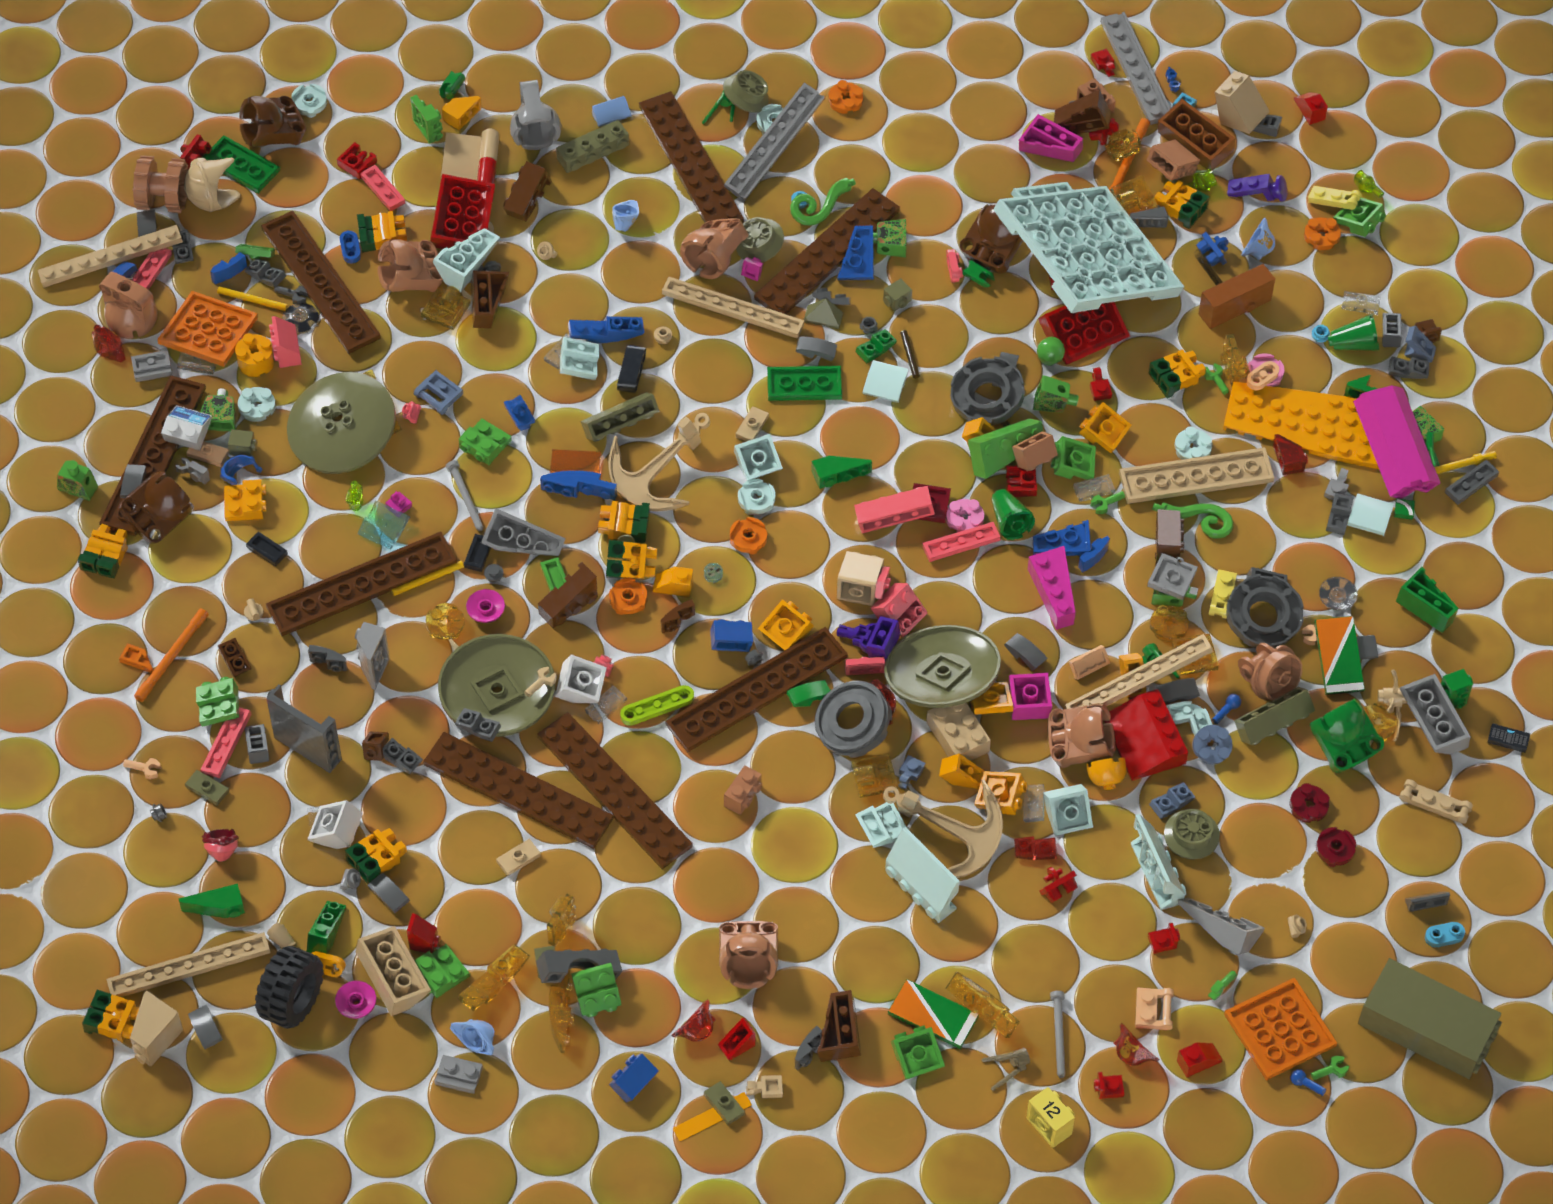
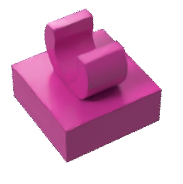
[741,257,763,281]
[385,491,412,517]

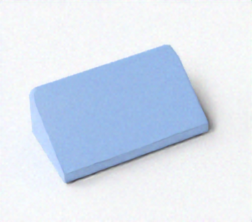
[592,96,632,127]

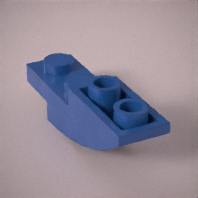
[568,316,644,344]
[540,471,617,500]

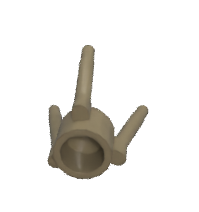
[981,1048,1030,1091]

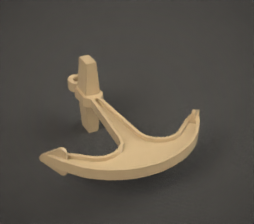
[608,413,710,511]
[883,780,1003,878]

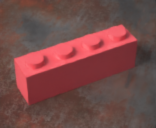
[854,486,935,534]

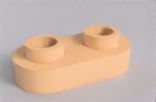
[1247,361,1279,390]

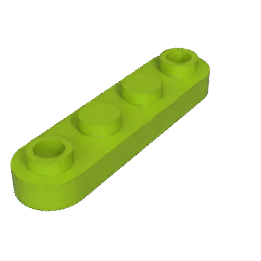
[620,685,694,726]

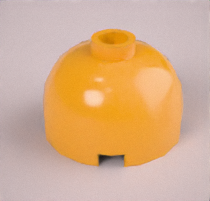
[1086,758,1126,790]

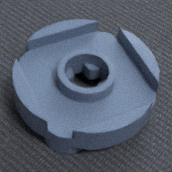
[1192,725,1232,765]

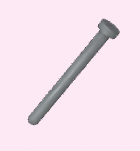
[446,460,483,531]
[1050,991,1065,1078]

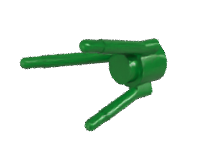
[702,90,735,124]
[1142,643,1179,678]

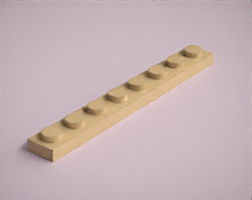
[38,225,183,288]
[662,277,804,339]
[1065,634,1213,709]
[106,932,270,997]

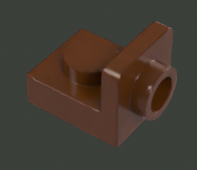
[1415,319,1442,343]
[362,731,389,761]

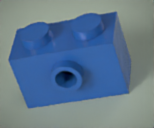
[710,619,753,652]
[609,1053,659,1102]

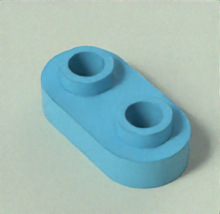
[1425,922,1465,947]

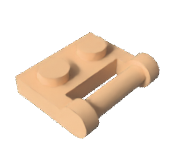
[1135,987,1174,1030]

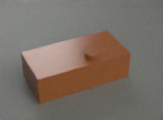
[1158,99,1235,172]
[1198,264,1275,329]

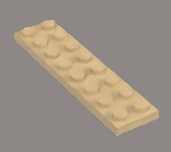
[1119,447,1274,504]

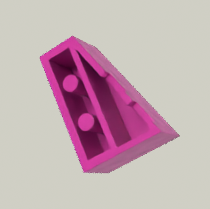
[1018,114,1083,162]

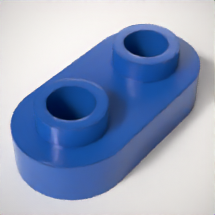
[340,231,361,264]

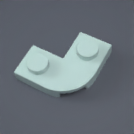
[1166,701,1212,736]

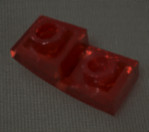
[1014,836,1057,860]

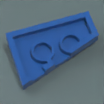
[1032,520,1091,556]

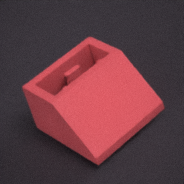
[269,316,302,368]
[871,583,928,638]

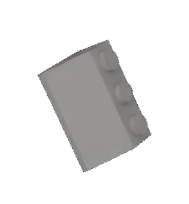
[355,622,390,690]

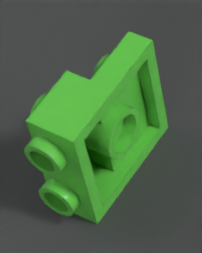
[410,95,443,144]
[1333,198,1386,237]
[459,418,512,465]
[1051,436,1096,481]
[196,677,239,727]
[414,944,470,998]
[571,963,622,1017]
[891,1025,945,1080]

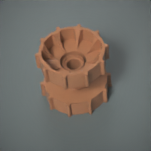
[133,155,188,213]

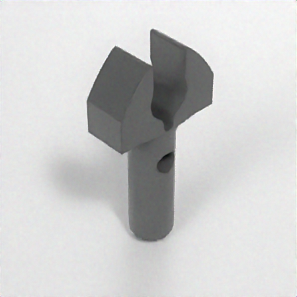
[274,286,309,305]

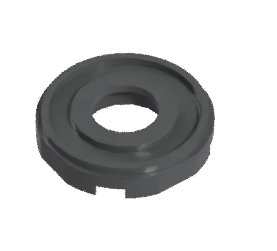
[950,356,1025,425]
[1226,574,1304,649]
[815,681,892,758]

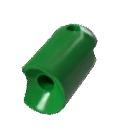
[439,71,466,99]
[962,260,995,288]

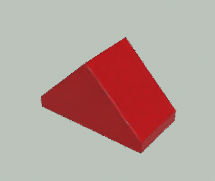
[718,1017,756,1060]

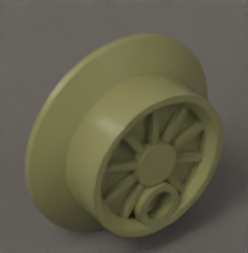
[723,70,769,113]
[736,217,784,262]
[1164,809,1220,859]

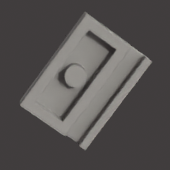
[131,350,173,382]
[434,1055,483,1094]

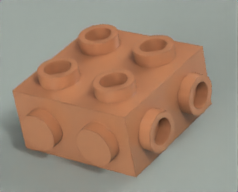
[1147,140,1200,181]

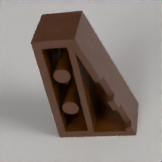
[1054,89,1111,134]

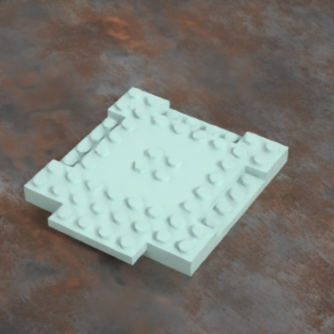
[993,182,1184,313]

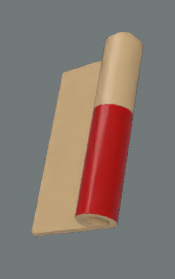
[441,128,500,203]

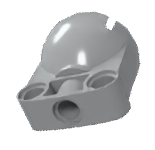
[510,80,562,150]

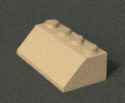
[355,926,431,1016]

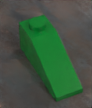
[178,883,245,918]

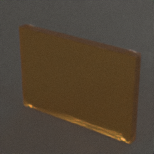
[550,449,601,473]

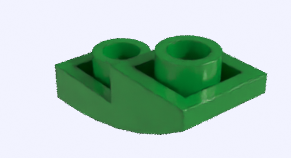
[855,329,897,363]
[786,680,831,707]

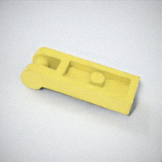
[1308,186,1362,210]
[1209,569,1237,619]

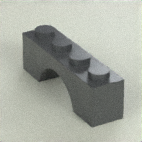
[536,949,622,983]

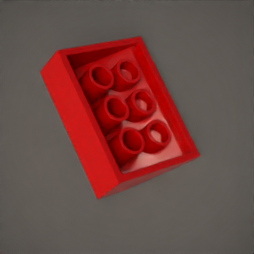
[430,174,495,249]
[1038,302,1130,365]
[1104,689,1188,781]

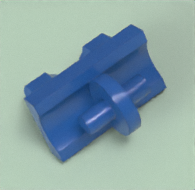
[1196,232,1229,267]
[504,395,535,431]

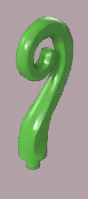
[790,177,856,226]
[1152,502,1233,539]

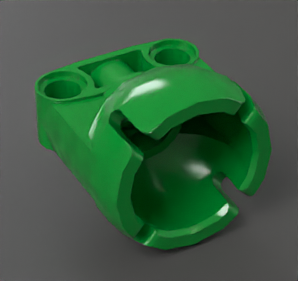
[1309,698,1384,773]

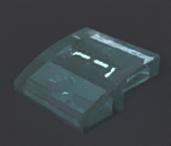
[357,500,410,549]

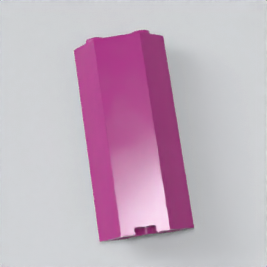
[1353,385,1440,499]

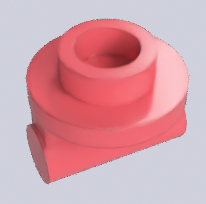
[402,401,421,424]
[593,655,614,677]

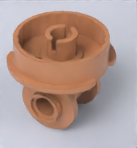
[1238,643,1302,700]

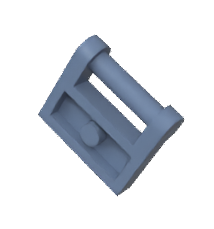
[413,370,463,415]

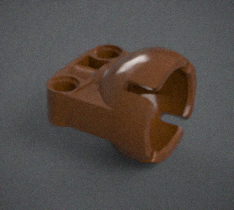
[239,96,306,147]
[959,204,1023,274]
[119,470,194,544]

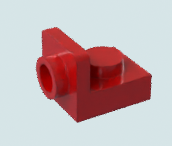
[1148,923,1180,954]
[1094,1072,1124,1099]

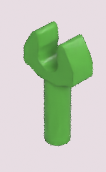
[1204,363,1229,395]
[1090,491,1125,514]
[1208,971,1237,1001]
[1311,1056,1349,1080]

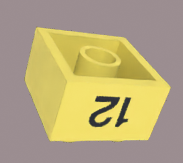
[1026,1087,1075,1148]

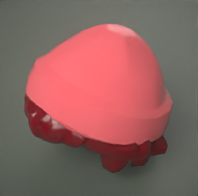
[202,829,239,862]

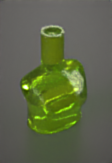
[1186,169,1218,192]
[1354,170,1384,198]
[346,481,363,511]

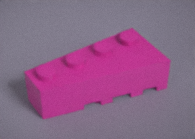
[1027,546,1075,630]

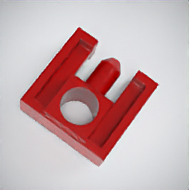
[337,142,377,179]
[1006,466,1037,497]

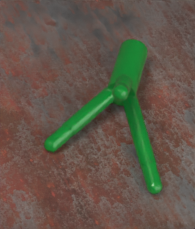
[1426,432,1440,467]

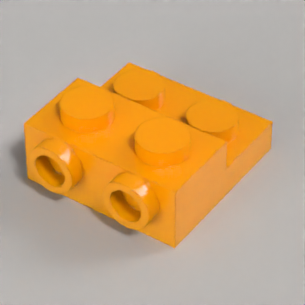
[1079,402,1132,453]
[224,479,267,521]
[758,599,814,651]
[970,682,1013,715]
[974,771,1027,815]

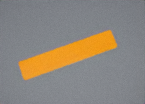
[673,1092,752,1141]

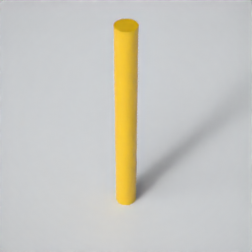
[217,286,288,311]
[392,561,464,596]

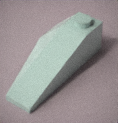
[433,228,500,292]

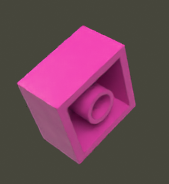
[1008,673,1052,720]

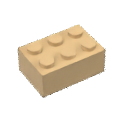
[927,703,991,761]

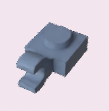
[898,755,926,790]

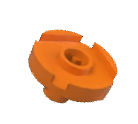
[828,80,863,114]
[1304,217,1341,250]
[730,517,767,555]
[609,578,647,615]

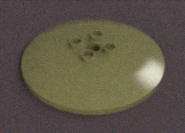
[287,372,396,474]
[884,625,1001,708]
[438,634,555,737]

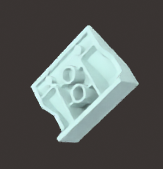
[1131,814,1186,911]
[885,827,959,923]

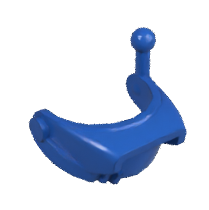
[220,455,262,485]

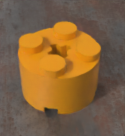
[235,333,275,377]

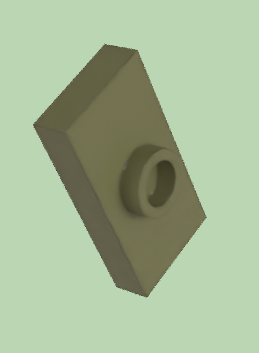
[185,770,229,806]
[703,1081,745,1125]

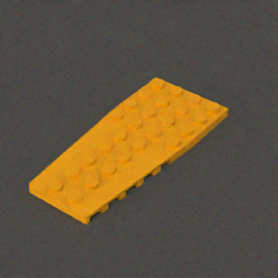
[1223,381,1379,469]

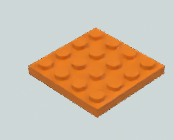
[158,291,258,367]
[1224,977,1337,1081]

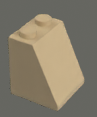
[1215,71,1269,134]
[837,551,884,606]
[130,991,183,1066]

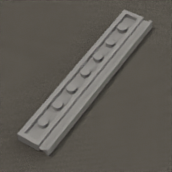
[1100,12,1171,125]
[724,83,825,201]

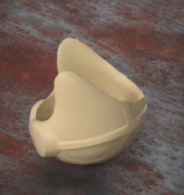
[184,158,241,212]

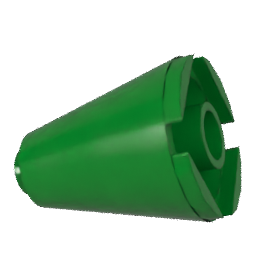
[1328,314,1379,351]
[991,489,1035,540]

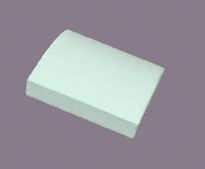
[560,337,599,380]
[863,360,909,403]
[1347,494,1394,536]
[855,802,908,848]

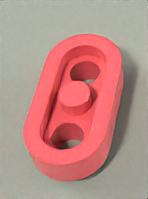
[946,249,963,283]

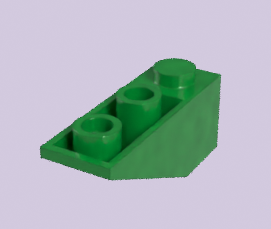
[811,455,872,489]
[306,901,346,954]

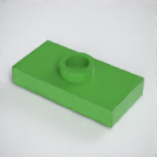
[235,244,275,259]

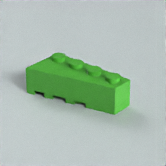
[968,418,1044,479]

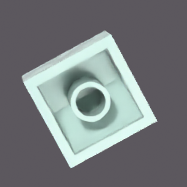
[734,434,783,481]
[1043,784,1093,836]

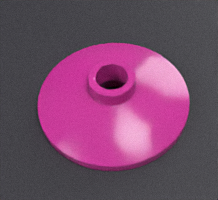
[466,589,505,623]
[335,981,376,1019]

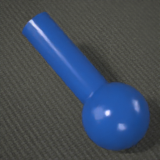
[1212,694,1241,724]
[1290,1069,1326,1096]

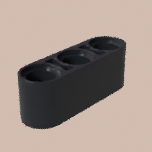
[617,345,646,393]

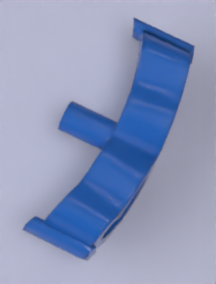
[1165,67,1180,92]

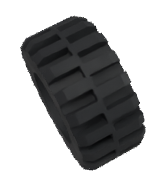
[255,946,324,1029]

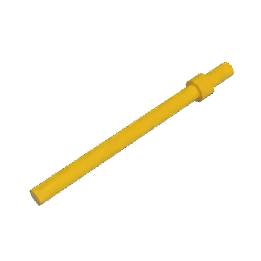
[1435,451,1497,474]

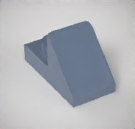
[1405,326,1436,363]

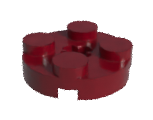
[1289,783,1330,823]
[1316,827,1356,867]

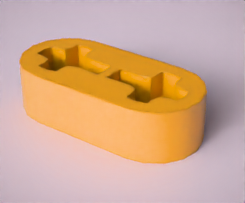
[311,951,346,977]

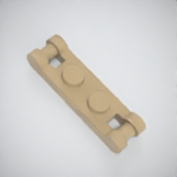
[1399,779,1473,823]

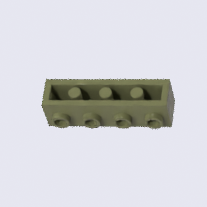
[556,120,629,173]
[580,392,660,441]
[1234,687,1315,745]

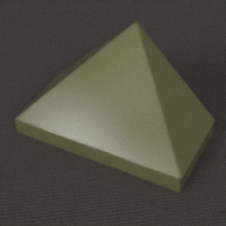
[804,298,843,329]

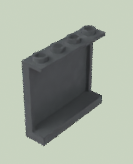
[266,684,342,773]

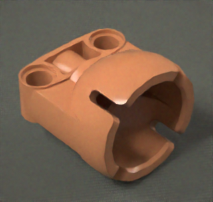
[680,218,749,279]
[378,239,443,292]
[99,272,158,339]
[1048,703,1115,768]
[719,921,778,989]

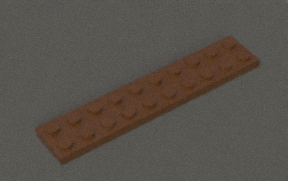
[639,91,744,224]
[754,188,900,314]
[261,210,381,354]
[99,375,206,537]
[266,532,457,637]
[666,627,848,753]
[537,712,693,869]
[423,732,614,849]

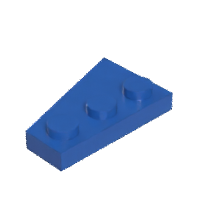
[837,225,874,280]

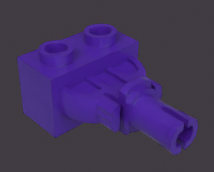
[837,616,900,661]

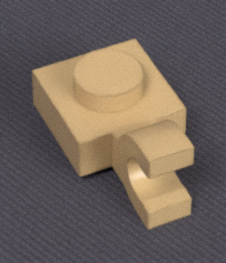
[746,1075,783,1098]

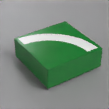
[1394,498,1415,520]

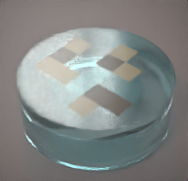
[704,563,723,583]

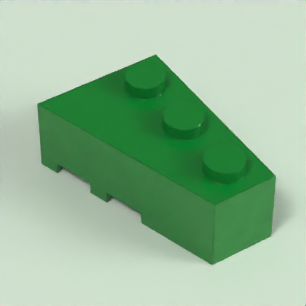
[1396,567,1459,633]

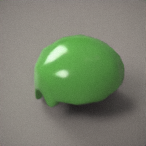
[1037,337,1065,366]

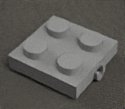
[1147,553,1198,600]

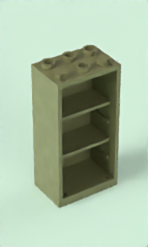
[1358,958,1502,1080]

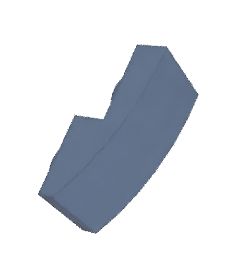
[1149,782,1195,819]

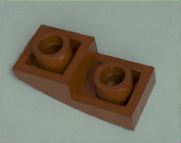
[661,599,695,633]
[218,638,251,677]

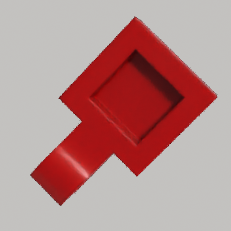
[1090,48,1115,77]
[1089,367,1112,401]

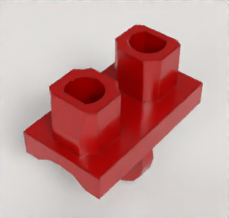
[1089,118,1119,145]
[180,134,212,169]
[1039,867,1078,903]

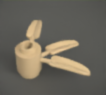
[1378,669,1406,741]

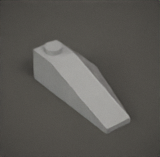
[481,508,566,556]
[1178,898,1265,955]

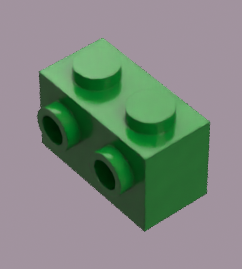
[1441,669,1473,709]

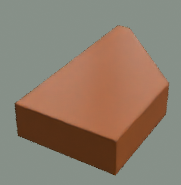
[119,643,153,673]

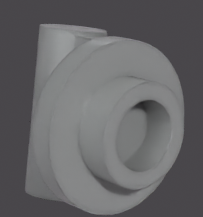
[340,868,361,890]

